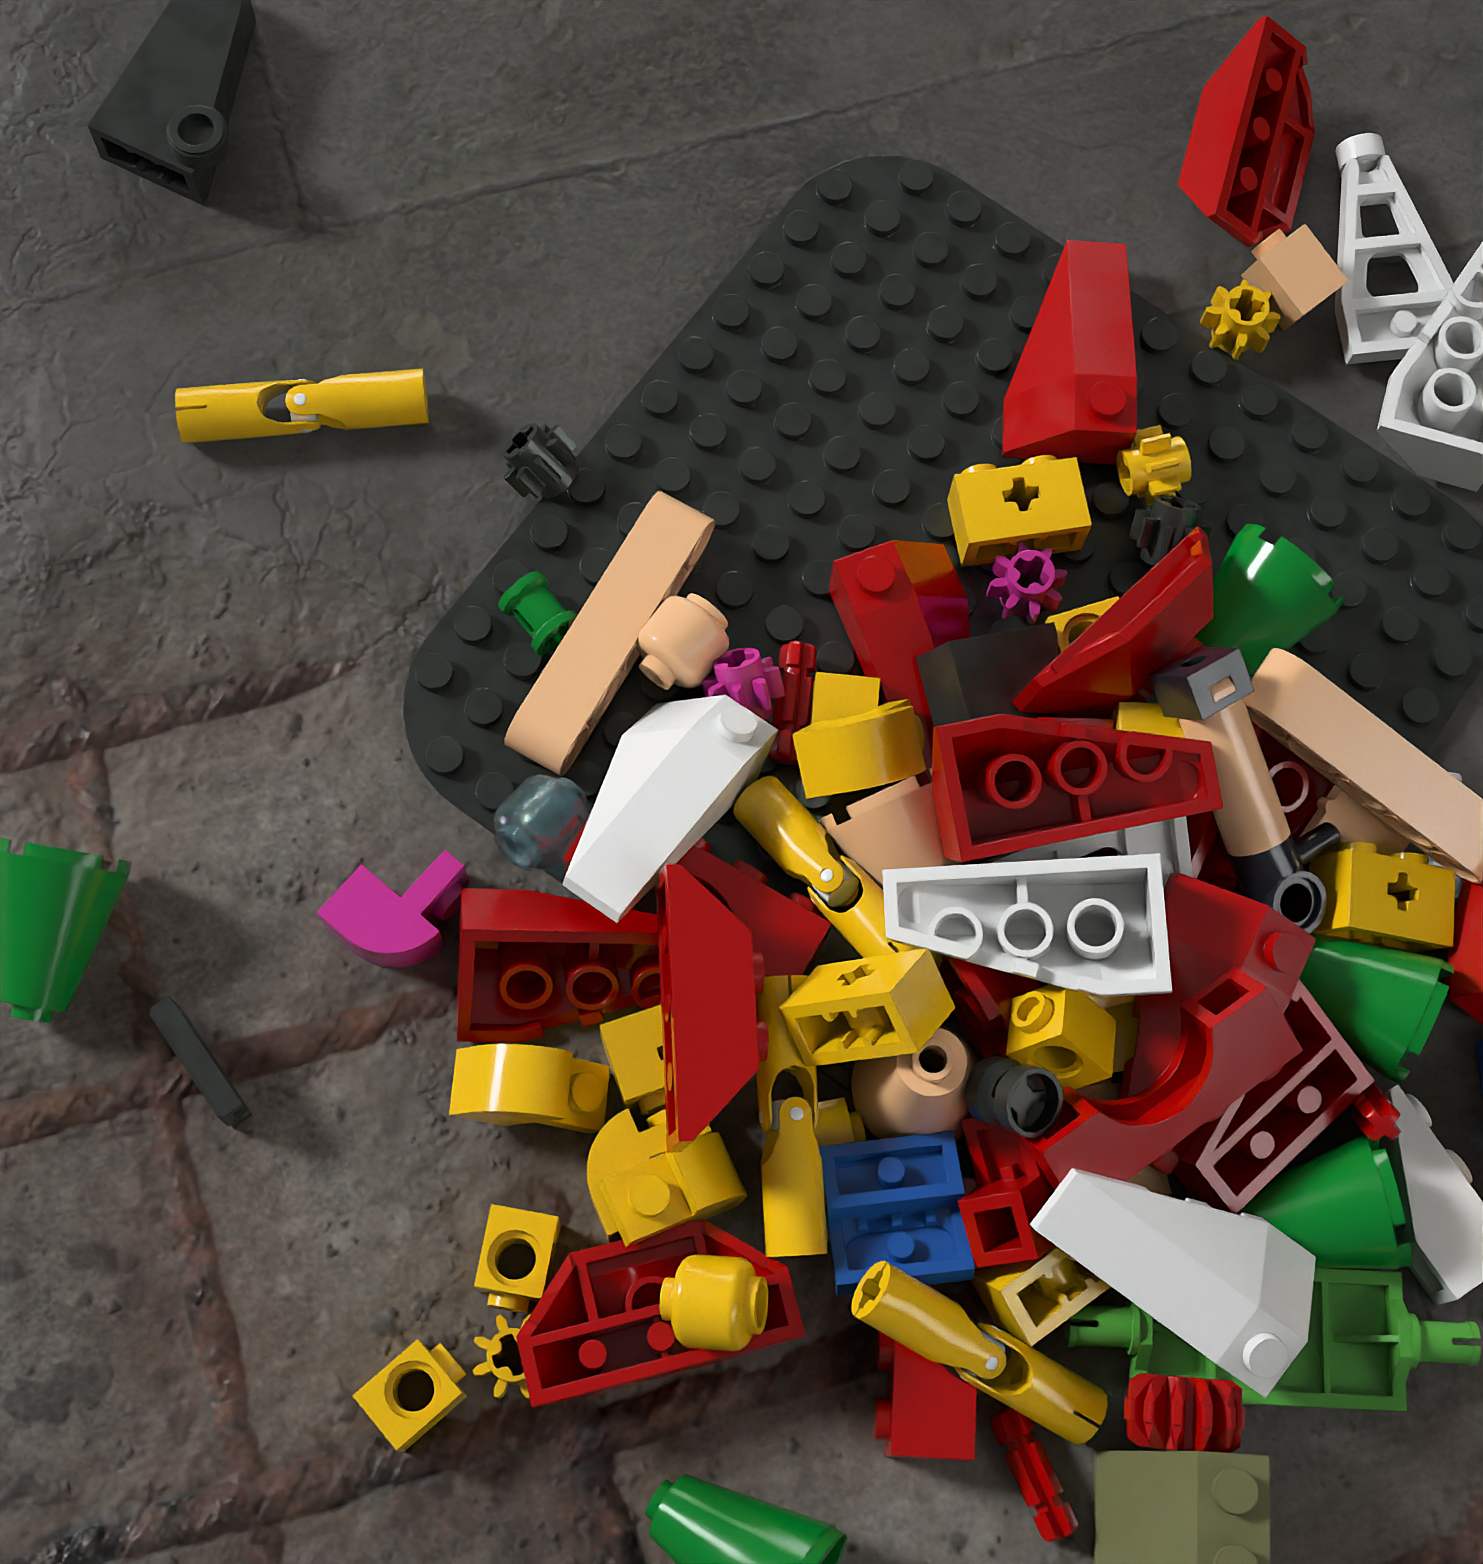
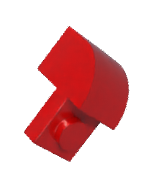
[958,1114,1055,1268]

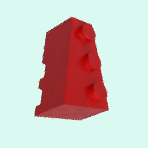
[1172,979,1375,1214]

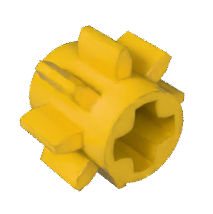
[1200,280,1280,360]
[1116,425,1192,506]
[472,1314,530,1399]

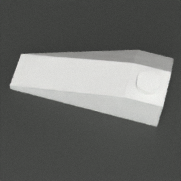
[1377,242,1483,492]
[562,695,778,923]
[882,853,1172,997]
[1030,1168,1316,1398]

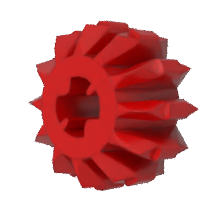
[1124,1373,1246,1453]

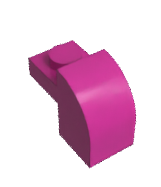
[316,850,469,968]

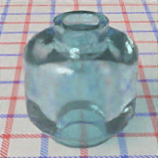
[494,774,589,871]

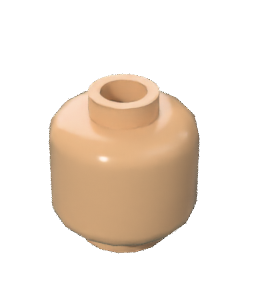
[636,593,729,690]

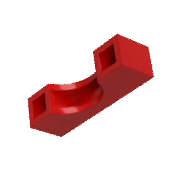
[563,817,832,977]
[1019,966,1303,1190]
[873,1178,978,1462]

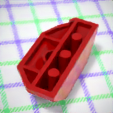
[1177,15,1315,247]
[1012,526,1213,719]
[655,864,769,1153]
[516,1219,805,1408]

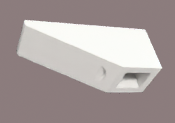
[1379,1085,1483,1305]

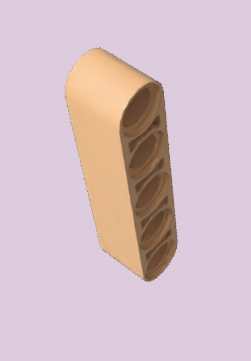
[504,491,715,776]
[1243,648,1483,884]

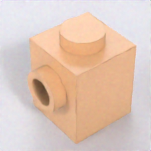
[1241,224,1349,331]

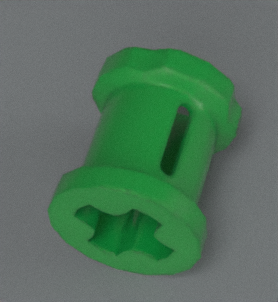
[498,571,578,655]

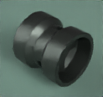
[965,1056,1063,1138]

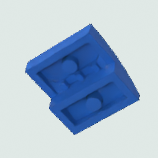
[819,1131,975,1296]

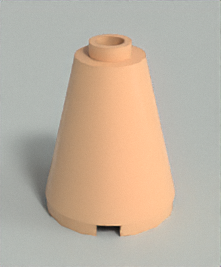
[820,768,963,890]
[851,1025,979,1141]

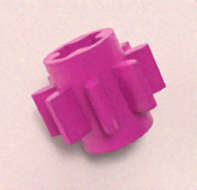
[986,542,1068,625]
[702,648,785,721]

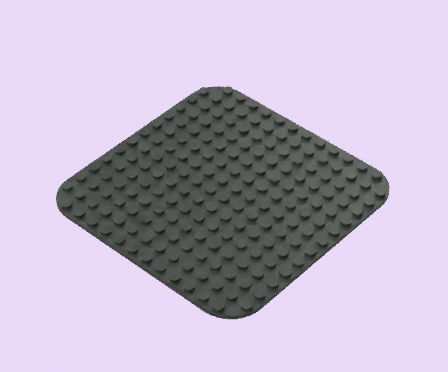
[402,155,1483,1179]

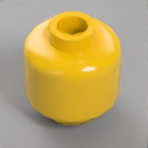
[660,1254,768,1351]

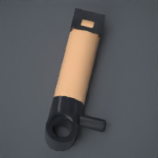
[1149,646,1341,933]

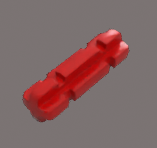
[769,641,817,765]
[1346,1082,1401,1142]
[990,1407,1078,1542]

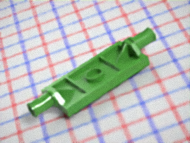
[1064,1268,1481,1412]

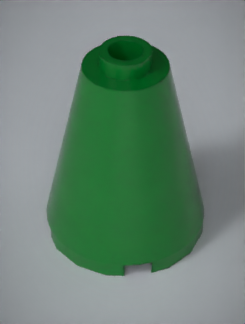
[1195,524,1345,678]
[0,838,132,1023]
[1299,932,1455,1084]
[1237,1135,1412,1269]
[645,1474,847,1564]

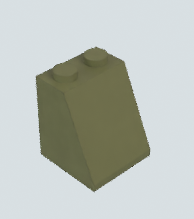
[1093,1451,1270,1564]

